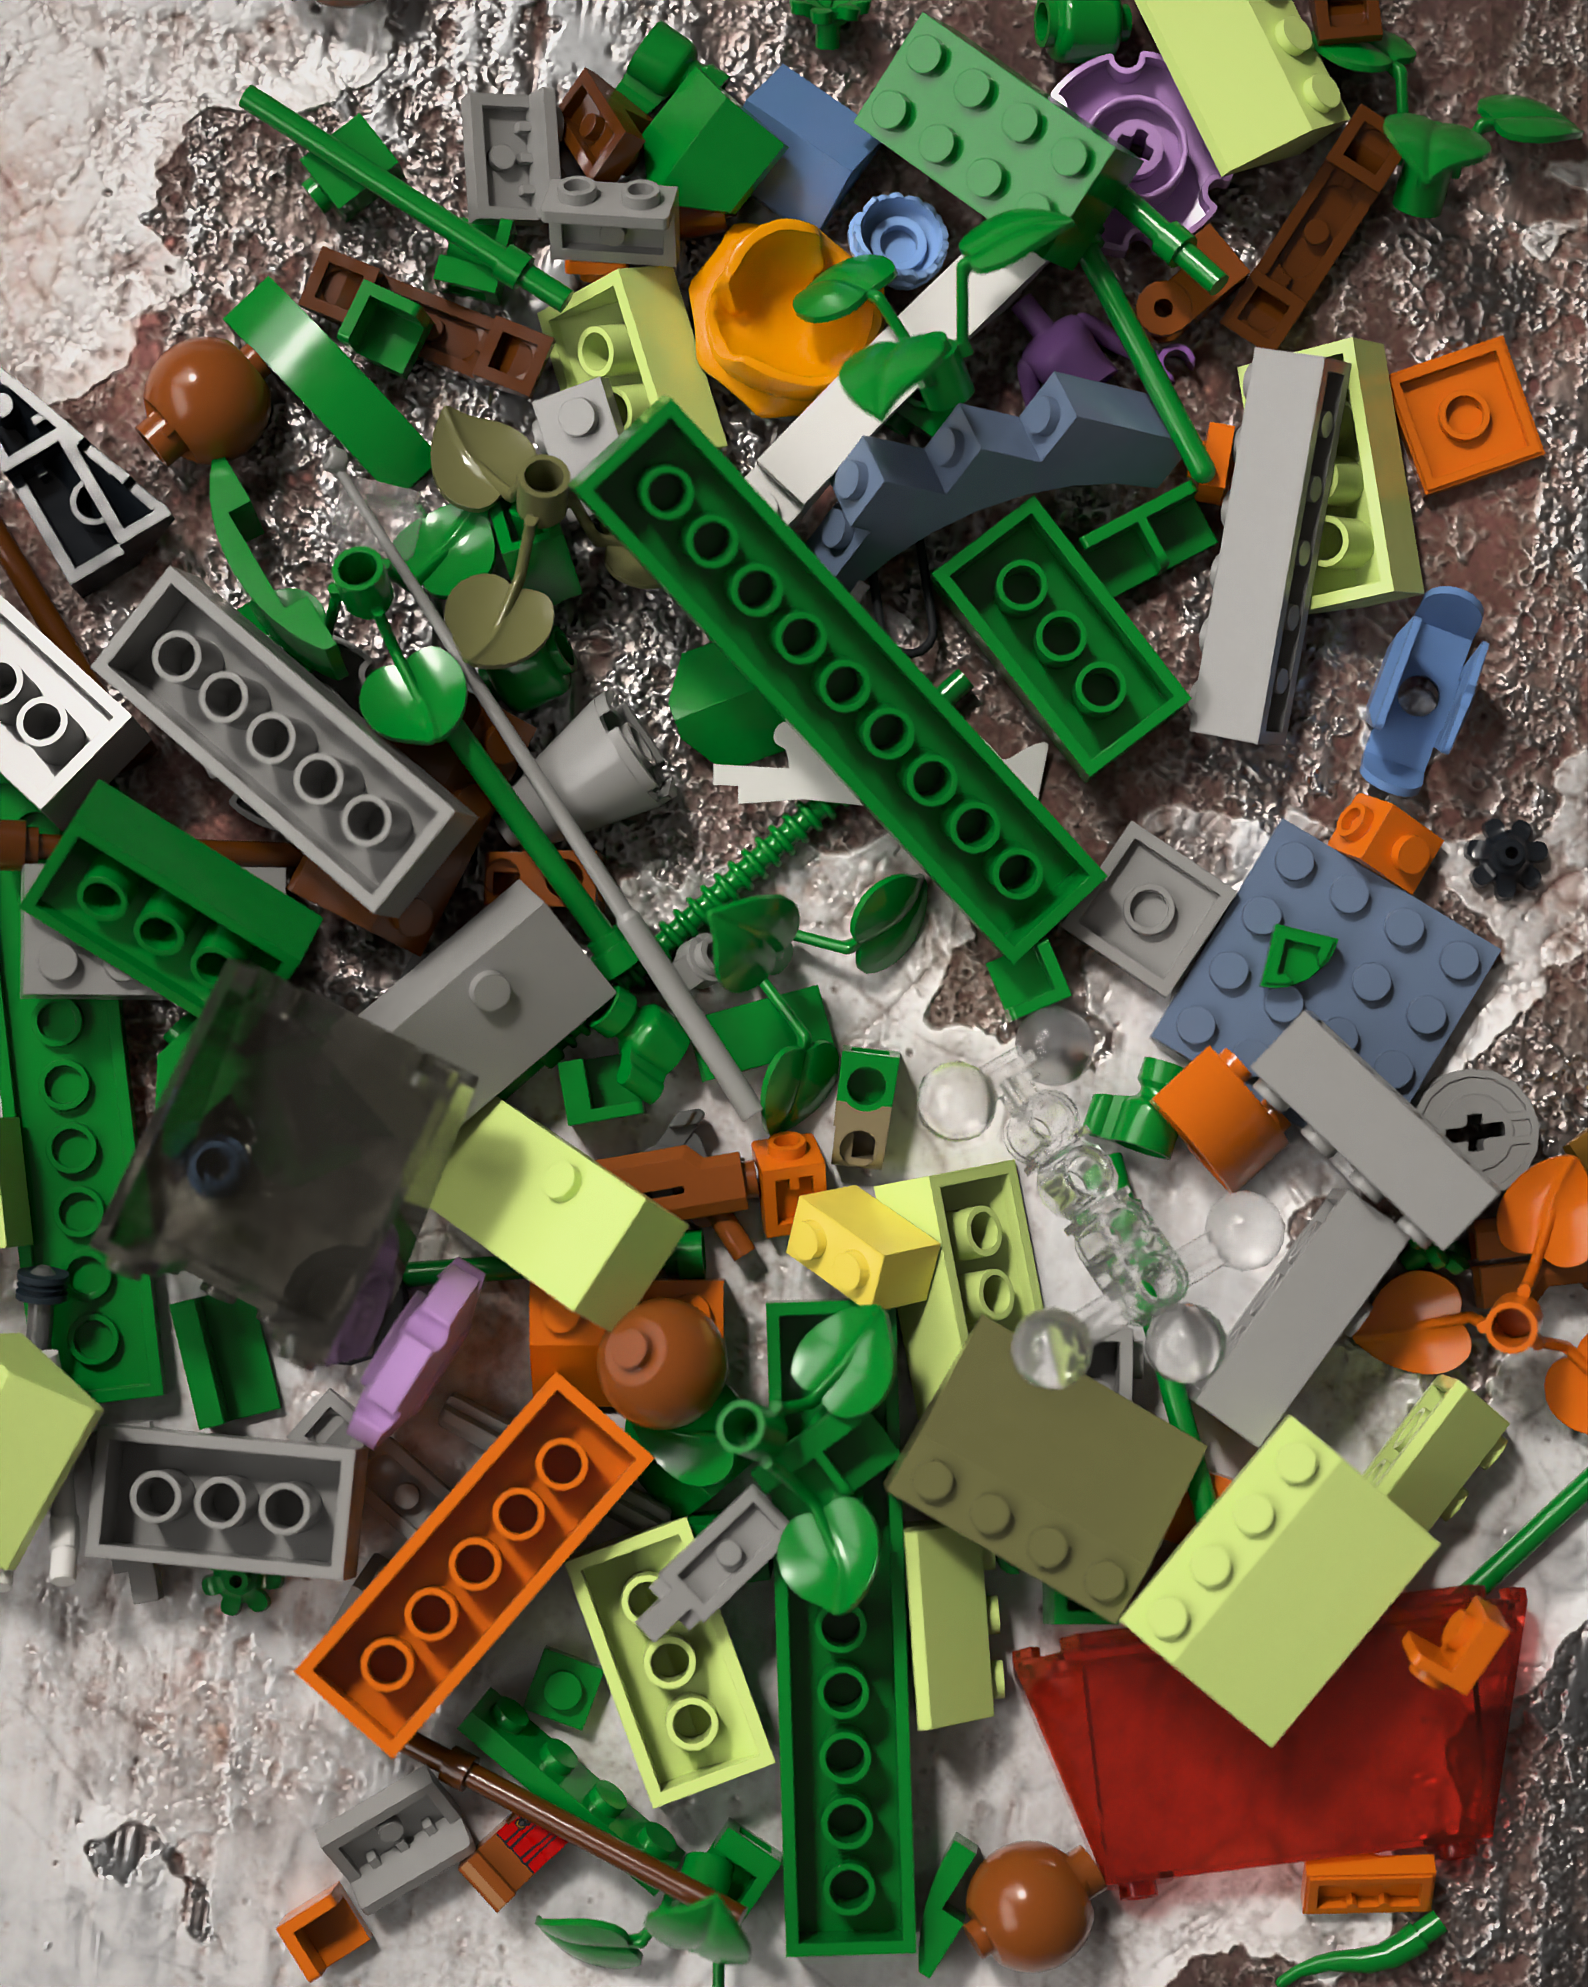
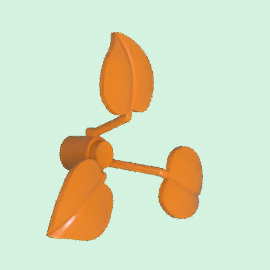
[1353,1154,1588,1434]

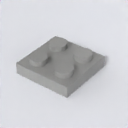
[1059,820,1238,998]

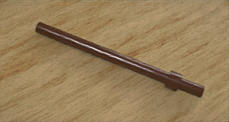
[400,1732,748,1925]

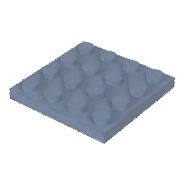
[1149,818,1501,1129]

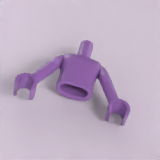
[1011,293,1195,408]

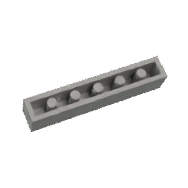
[1188,347,1352,746]

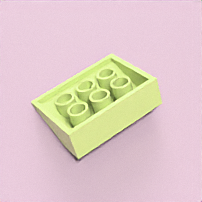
[1119,1415,1441,1748]

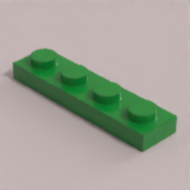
[457,1687,686,1897]

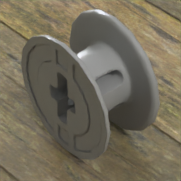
[1411,1069,1539,1191]

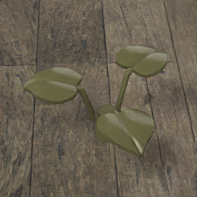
[431,405,661,669]

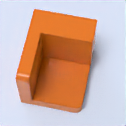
[276,1881,373,1983]

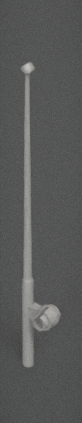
[322,446,763,1121]

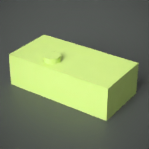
[413,1095,689,1332]

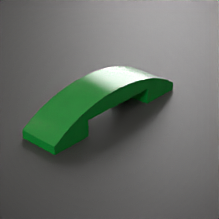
[223,276,431,503]
[210,457,349,681]

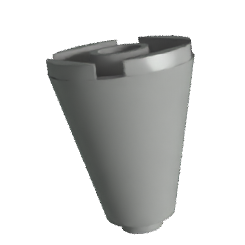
[493,690,677,848]

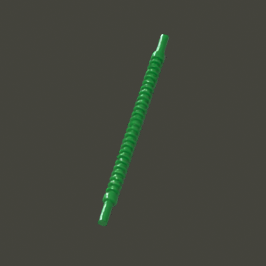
[497,669,974,1100]

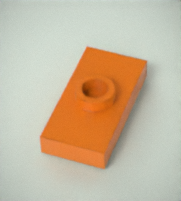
[1301,1853,1436,1914]

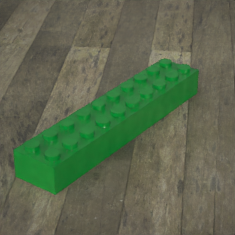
[567,395,1108,965]
[766,1298,917,1957]

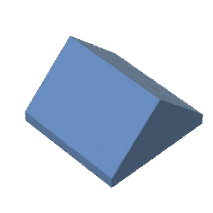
[743,64,883,231]

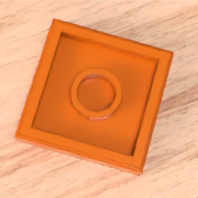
[1389,335,1545,499]

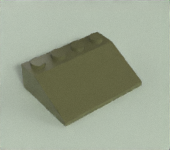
[883,1314,1208,1624]

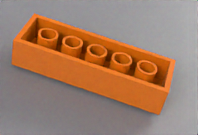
[294,1371,655,1759]

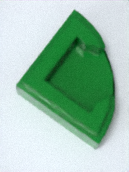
[1259,924,1338,989]

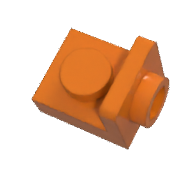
[751,1131,827,1238]
[1401,1595,1510,1696]

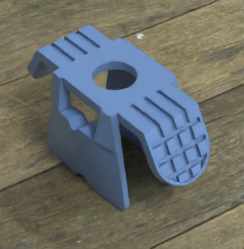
[1360,586,1489,797]

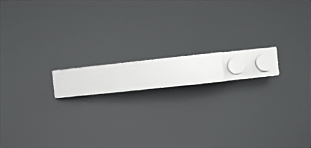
[745,252,1049,530]

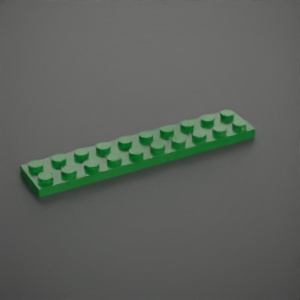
[0,774,168,1403]

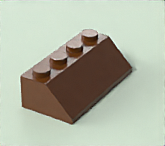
[286,691,537,957]

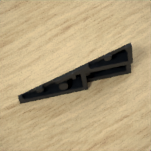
[0,367,175,598]

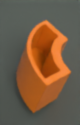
[1149,1045,1291,1197]

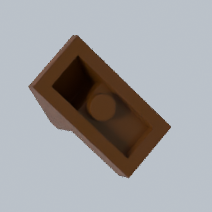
[558,67,653,183]

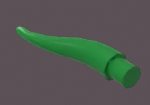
[1275,1910,1448,1987]

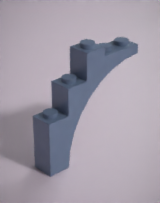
[805,371,1182,593]

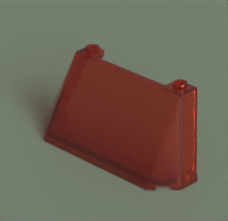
[1011,1585,1528,1901]

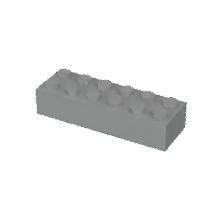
[90,566,479,918]

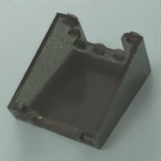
[89,958,479,1371]

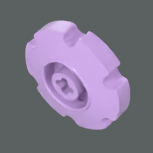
[1051,51,1233,258]
[346,1256,486,1451]

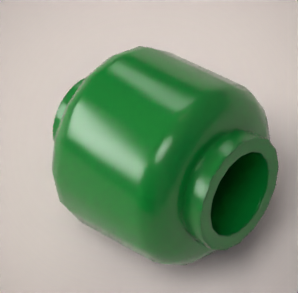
[1034,0,1132,64]
[478,625,577,713]

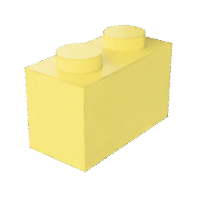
[786,1185,941,1310]

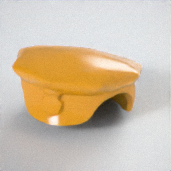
[688,218,885,418]

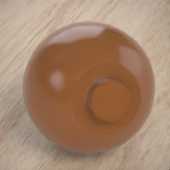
[135,337,272,467]
[596,1298,728,1430]
[963,1841,1107,1973]

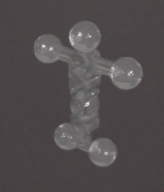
[916,1006,1286,1391]

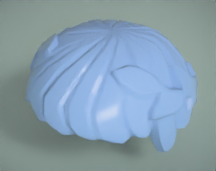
[847,192,949,290]

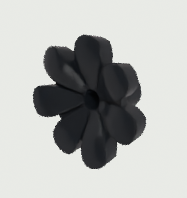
[1463,818,1549,901]

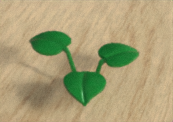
[1311,30,1584,218]
[793,208,1077,422]
[237,503,496,745]
[706,873,928,1136]
[631,1304,896,1616]
[535,1851,752,1987]

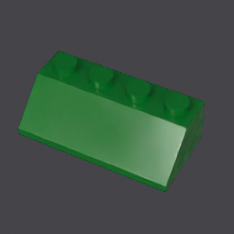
[18,779,323,1045]

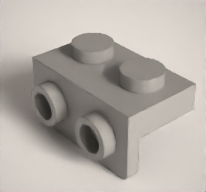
[461,87,567,226]
[541,176,681,267]
[532,376,625,525]
[315,1764,476,1915]

